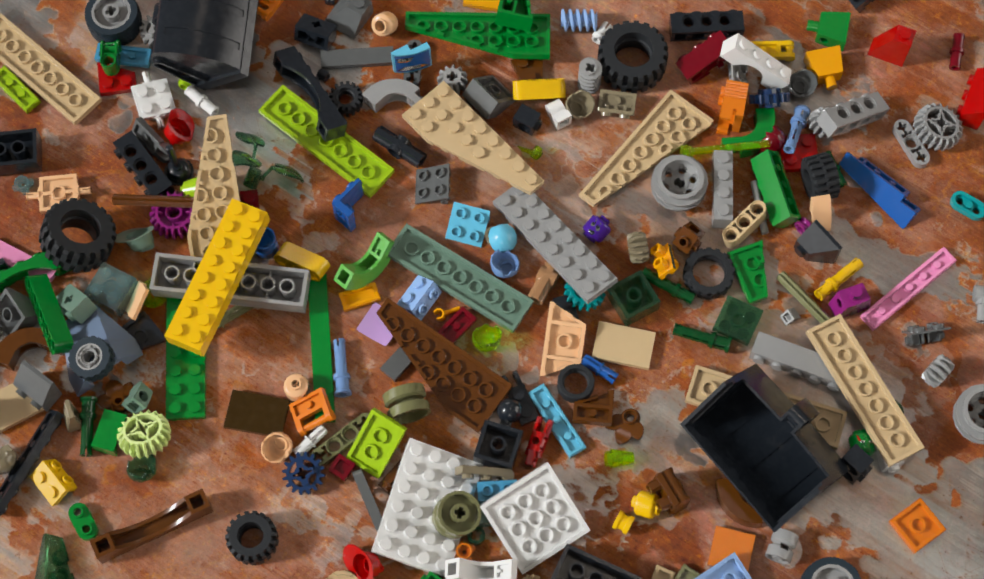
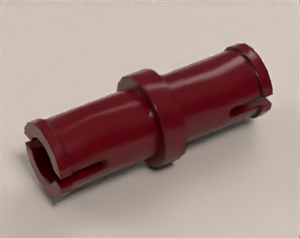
[949,33,965,71]

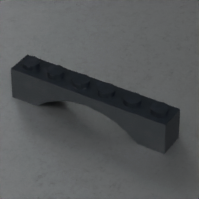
[273,46,347,142]

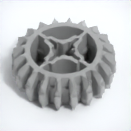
[913,103,964,152]

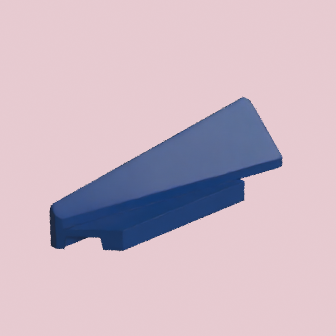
[839,152,921,229]

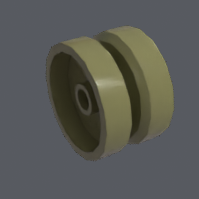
[382,383,431,425]
[432,491,481,539]

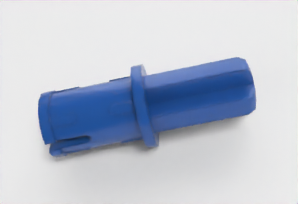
[581,354,619,384]

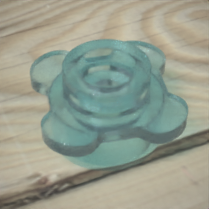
[12,175,34,195]

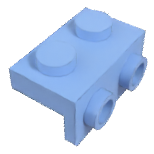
[397,275,442,320]

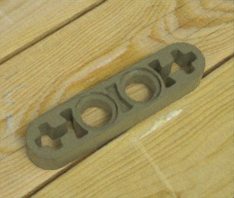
[310,413,369,466]

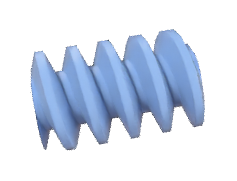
[561,9,597,32]

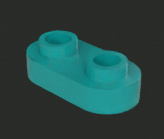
[950,191,984,221]

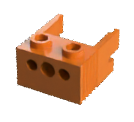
[716,79,749,136]

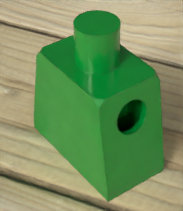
[806,11,851,52]

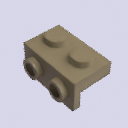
[597,89,637,119]

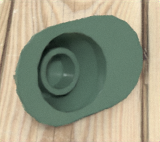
[115,226,155,252]

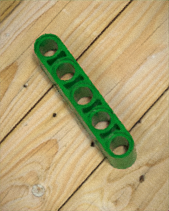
[25,274,74,355]

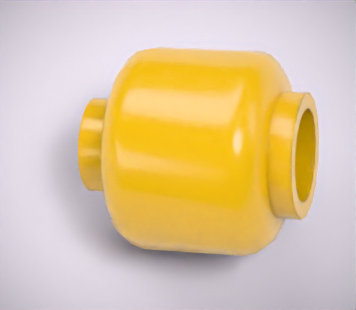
[631,490,660,519]

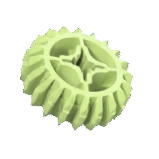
[117,409,171,459]

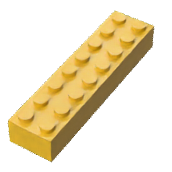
[164,198,270,357]

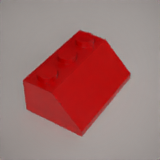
[955,68,984,130]

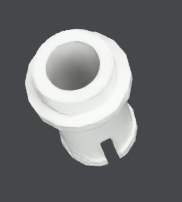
[592,21,613,44]

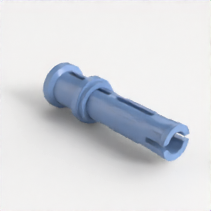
[783,104,811,154]
[333,338,352,398]

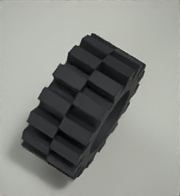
[329,81,363,117]

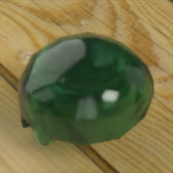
[126,454,157,483]

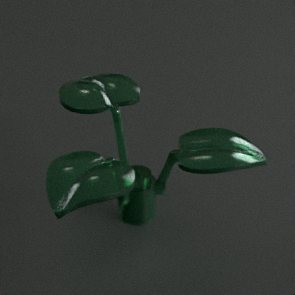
[232,131,304,189]

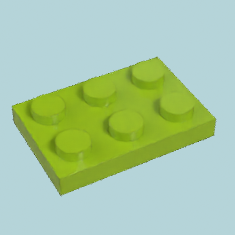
[346,407,408,479]

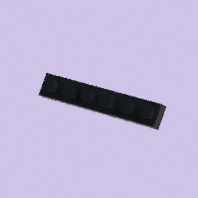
[0,409,64,516]

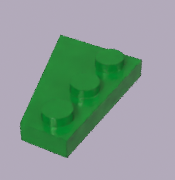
[727,240,768,305]

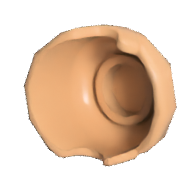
[261,432,293,463]

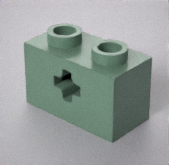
[56,284,98,325]

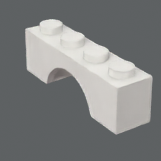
[720,33,792,89]

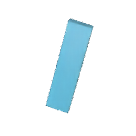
[528,383,586,459]

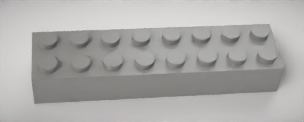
[149,252,311,313]

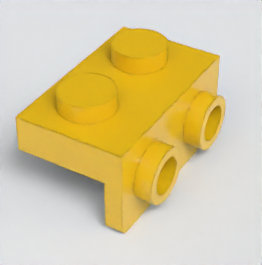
[29,459,78,506]

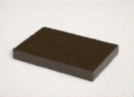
[223,390,290,436]

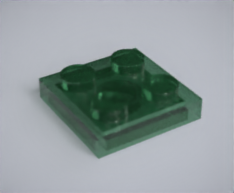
[712,295,763,346]

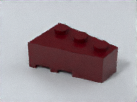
[675,30,727,85]

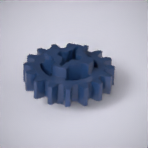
[749,88,790,108]
[282,452,326,495]

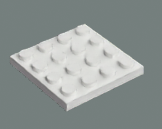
[480,462,591,575]

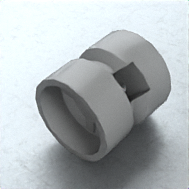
[765,528,799,565]

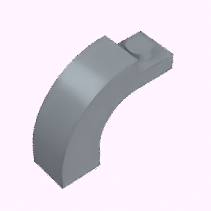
[362,79,423,113]

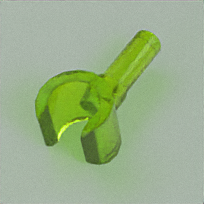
[517,145,543,160]

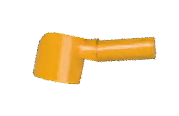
[433,306,460,322]

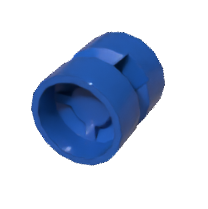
[255,227,279,259]

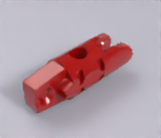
[525,416,554,468]

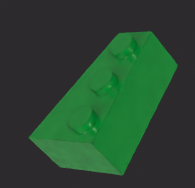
[495,0,533,32]

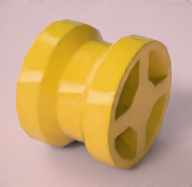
[612,510,635,535]

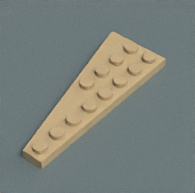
[579,90,714,208]

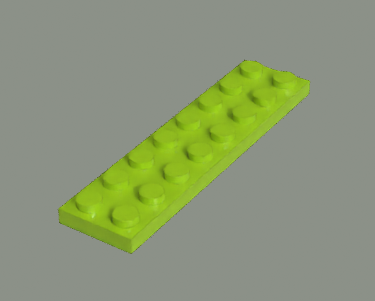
[258,85,395,198]

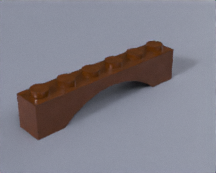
[90,489,214,564]

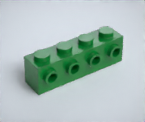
[750,149,801,228]

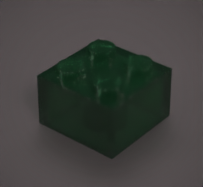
[606,270,661,326]

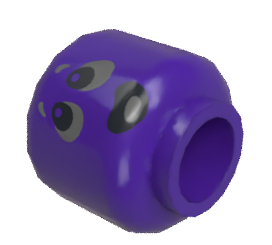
[583,215,611,243]

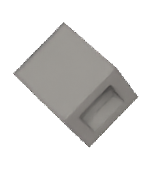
[780,308,801,326]

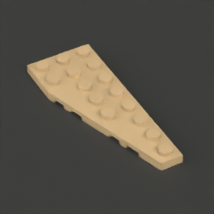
[402,81,544,195]
[187,114,241,258]

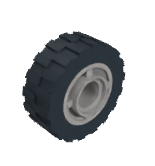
[68,336,115,382]

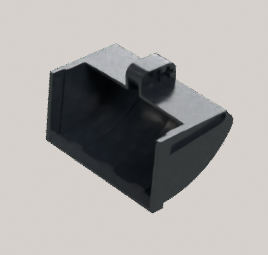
[151,0,258,91]
[680,364,850,533]

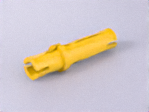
[814,257,864,301]

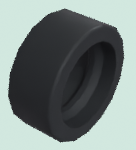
[557,364,595,403]

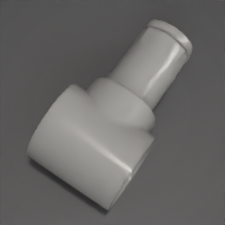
[972,285,984,324]

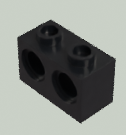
[842,444,874,485]

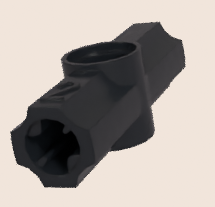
[372,125,427,168]

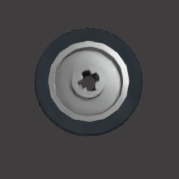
[85,0,142,45]
[800,557,861,579]

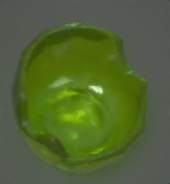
[472,323,502,352]

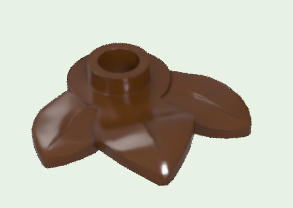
[97,380,134,413]
[605,408,644,445]

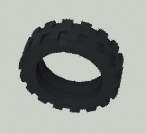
[683,247,735,300]

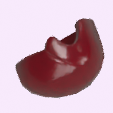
[759,125,786,152]

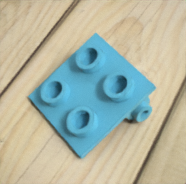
[445,202,490,248]

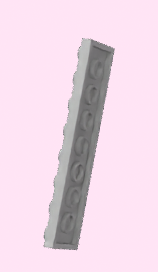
[493,187,618,304]

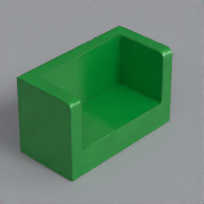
[91,409,128,457]

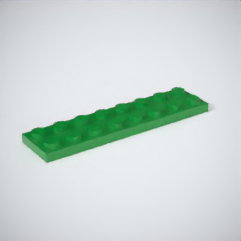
[166,297,206,421]

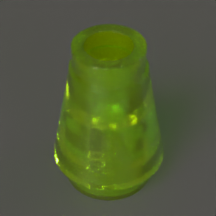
[604,449,634,468]

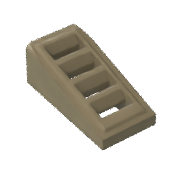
[63,399,82,433]

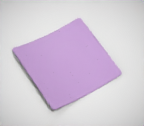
[357,302,393,346]

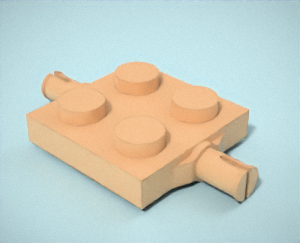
[26,173,92,214]

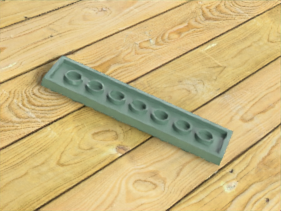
[388,223,534,333]

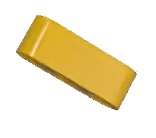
[513,78,566,100]
[274,242,330,281]

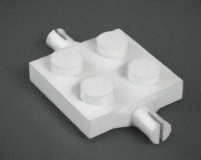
[131,71,176,130]

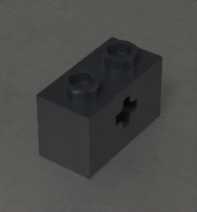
[294,13,337,51]

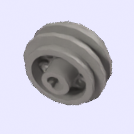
[651,154,708,212]
[952,384,984,445]

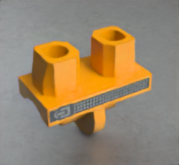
[650,243,679,280]

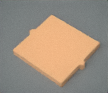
[125,280,149,321]

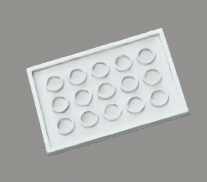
[371,438,483,578]

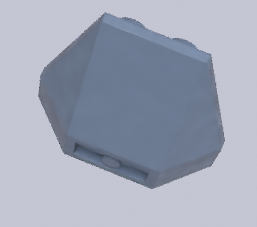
[65,304,143,397]

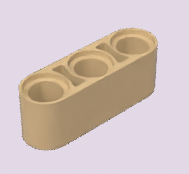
[722,200,767,249]

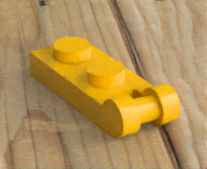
[750,40,795,62]

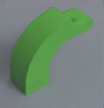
[333,232,394,290]

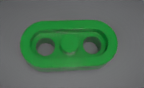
[68,503,99,541]

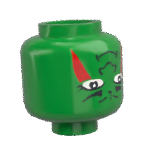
[848,429,876,456]

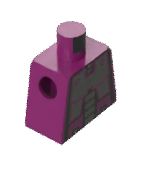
[828,283,871,318]

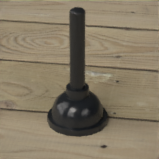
[164,144,194,186]

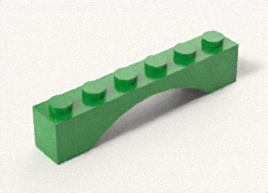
[0,252,71,294]

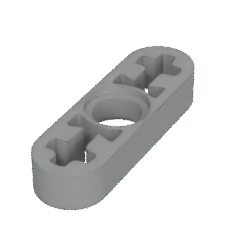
[892,119,930,169]

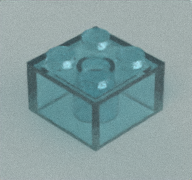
[84,262,138,318]

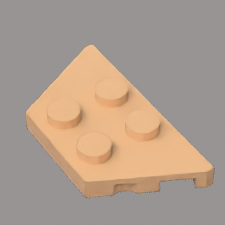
[540,301,586,376]

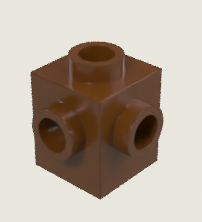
[672,221,706,254]

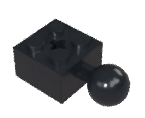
[473,398,523,471]

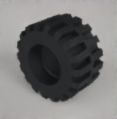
[801,152,840,200]
[225,511,279,566]

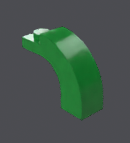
[720,108,775,158]

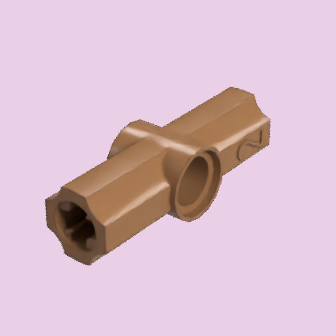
[528,261,560,305]

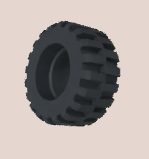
[597,20,668,93]
[39,198,117,273]

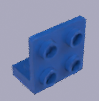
[332,178,364,232]

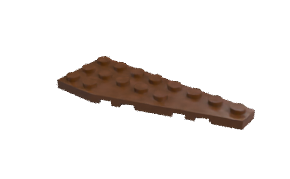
[376,297,513,434]

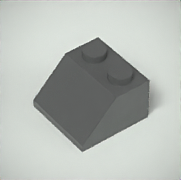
[462,75,516,119]
[13,360,62,412]

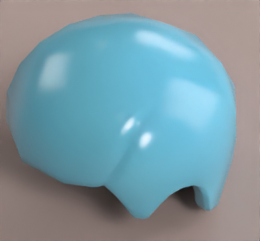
[488,224,517,252]

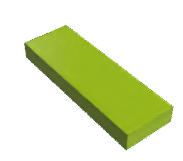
[0,65,42,114]

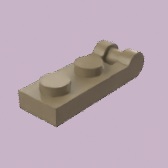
[455,465,514,481]

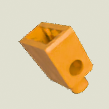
[803,45,843,91]

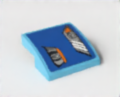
[391,42,432,73]

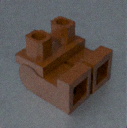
[646,467,691,516]

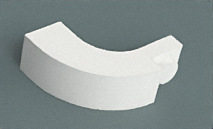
[445,558,518,579]

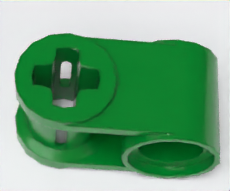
[100,40,122,76]

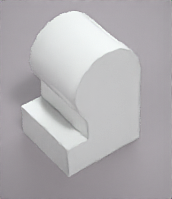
[545,99,572,131]

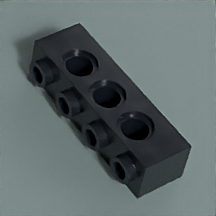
[669,9,745,42]
[113,130,175,196]

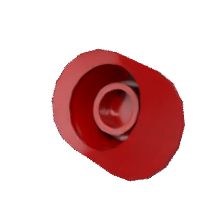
[164,108,195,145]
[343,544,384,579]

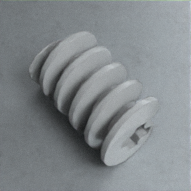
[578,57,602,94]

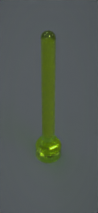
[680,140,771,157]

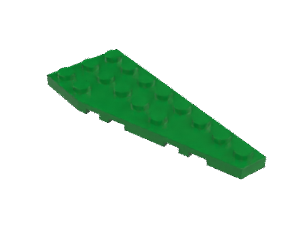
[405,11,550,60]

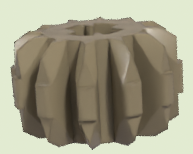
[627,231,649,264]

